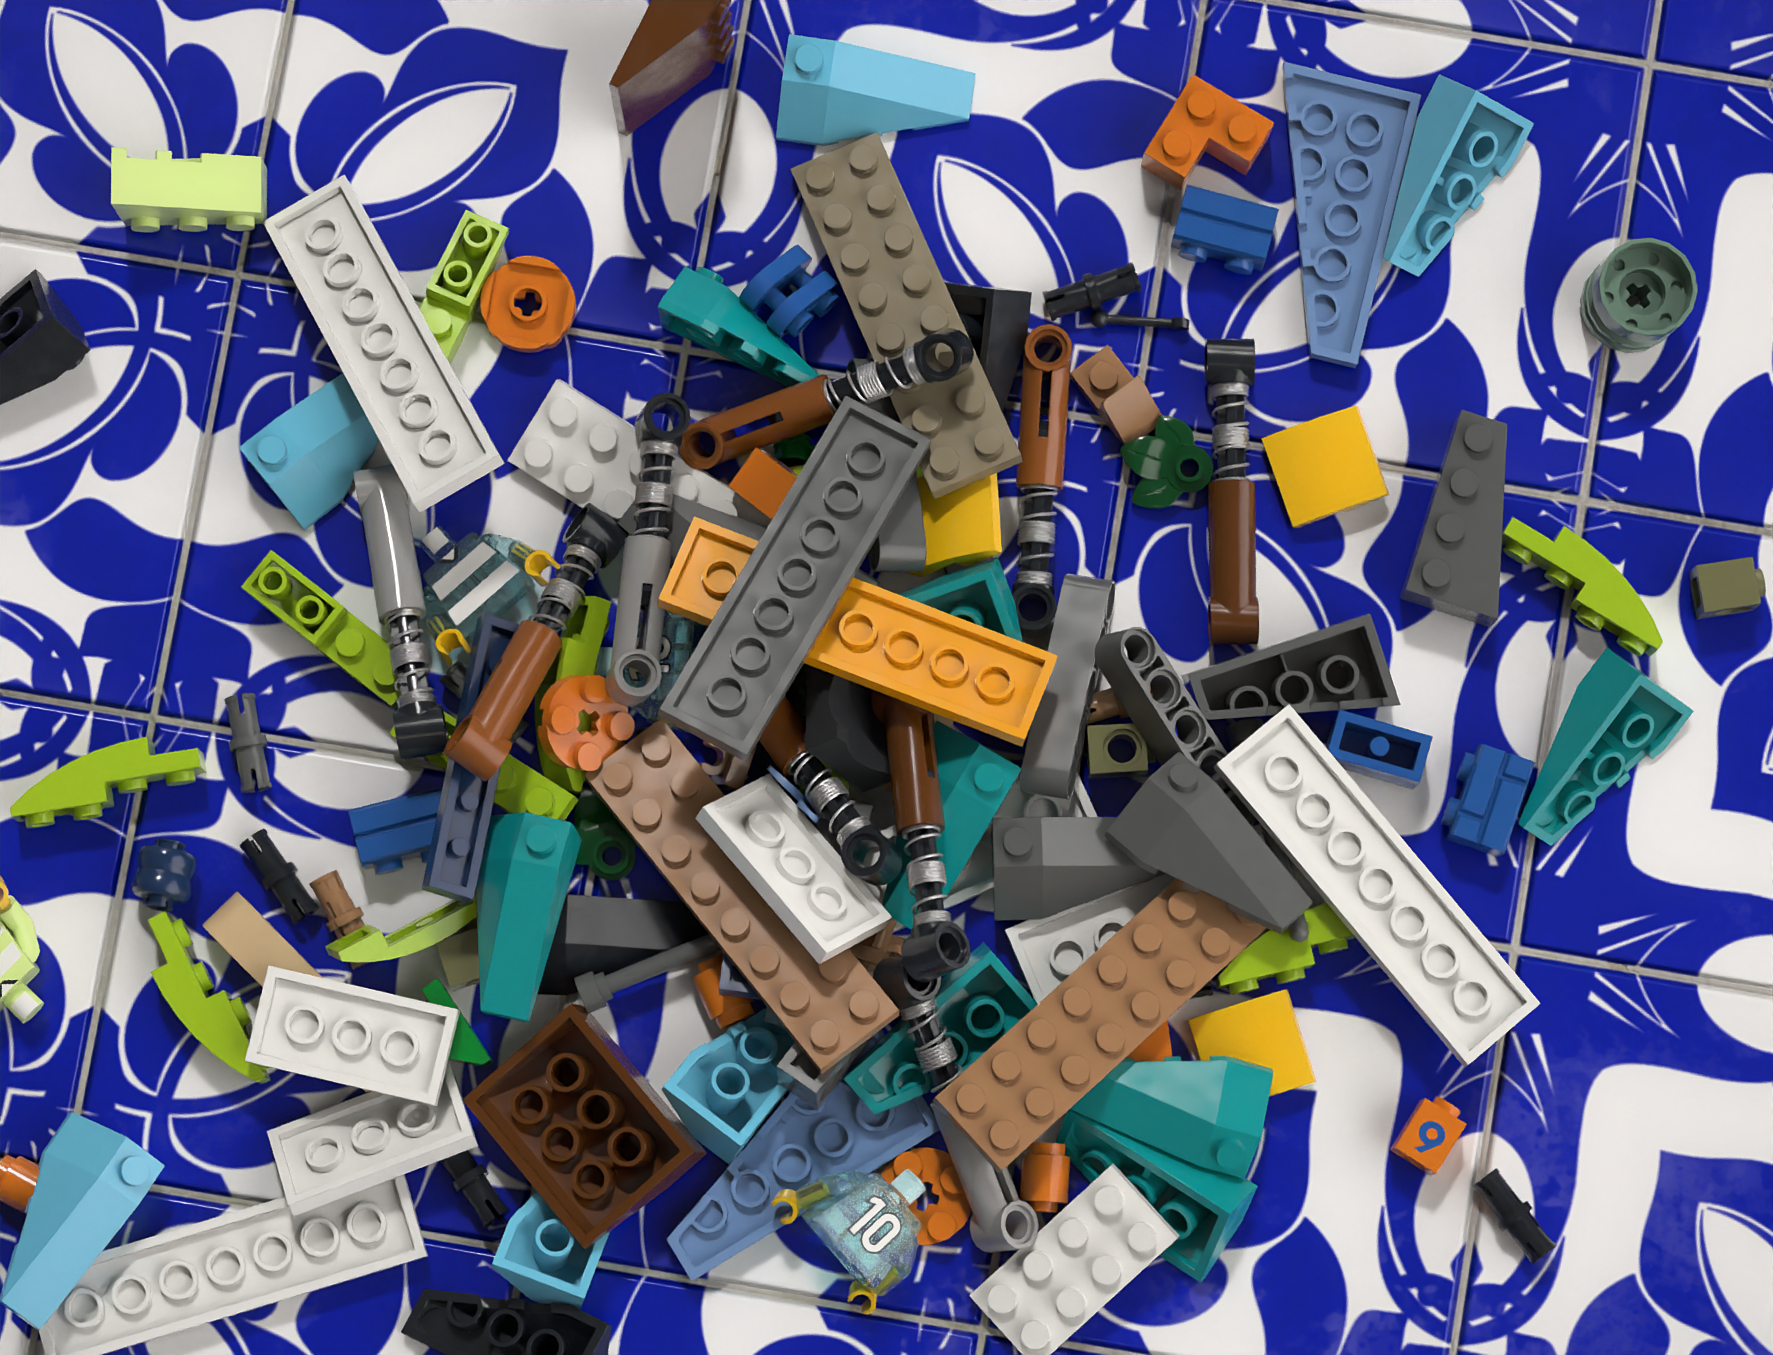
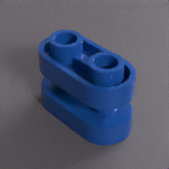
[739,245,840,338]

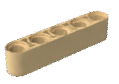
[202,891,370,1093]

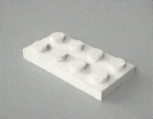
[695,774,892,964]
[245,966,460,1106]
[267,1062,478,1216]
[969,1163,1179,1355]

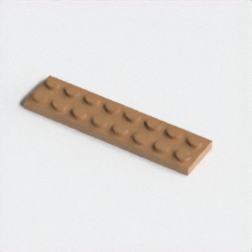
[584,718,899,1075]
[933,879,1267,1173]

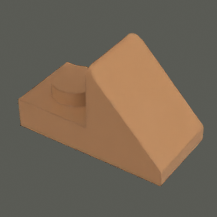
[1070,345,1162,445]

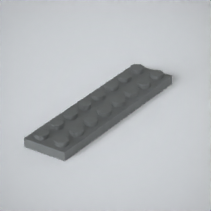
[659,396,931,762]

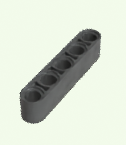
[846,358,927,572]
[1020,573,1115,800]
[1095,627,1257,826]

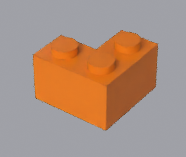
[1141,74,1274,191]

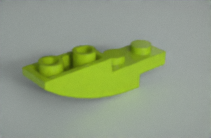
[419,210,509,365]
[1502,517,1663,656]
[241,550,401,710]
[535,596,611,793]
[389,712,578,821]
[10,737,207,828]
[1215,903,1356,995]
[148,911,271,1084]

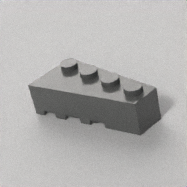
[1399,410,1507,627]
[1181,614,1401,720]

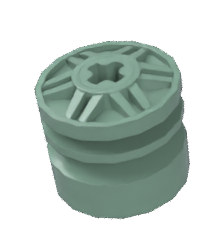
[1580,238,1698,353]

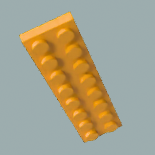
[657,516,1058,747]

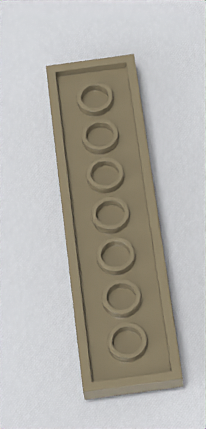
[791,132,1023,499]

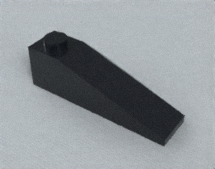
[0,269,90,405]
[944,282,1032,413]
[401,1289,612,1355]

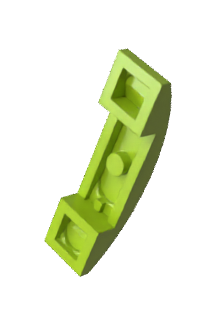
[325,890,477,962]

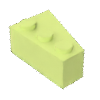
[111,147,267,232]

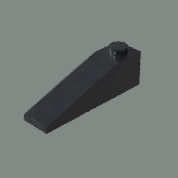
[537,894,714,996]

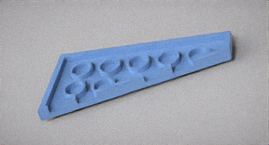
[1282,62,1421,368]
[667,1029,940,1281]

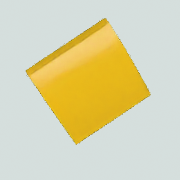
[1261,406,1390,528]
[907,473,1002,577]
[1188,989,1317,1097]

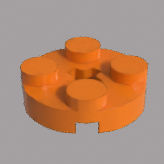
[480,256,576,353]
[537,674,635,771]
[876,1148,971,1246]

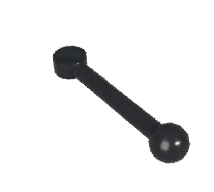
[1090,309,1190,331]

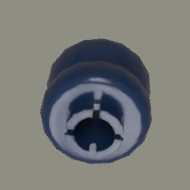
[131,838,197,912]

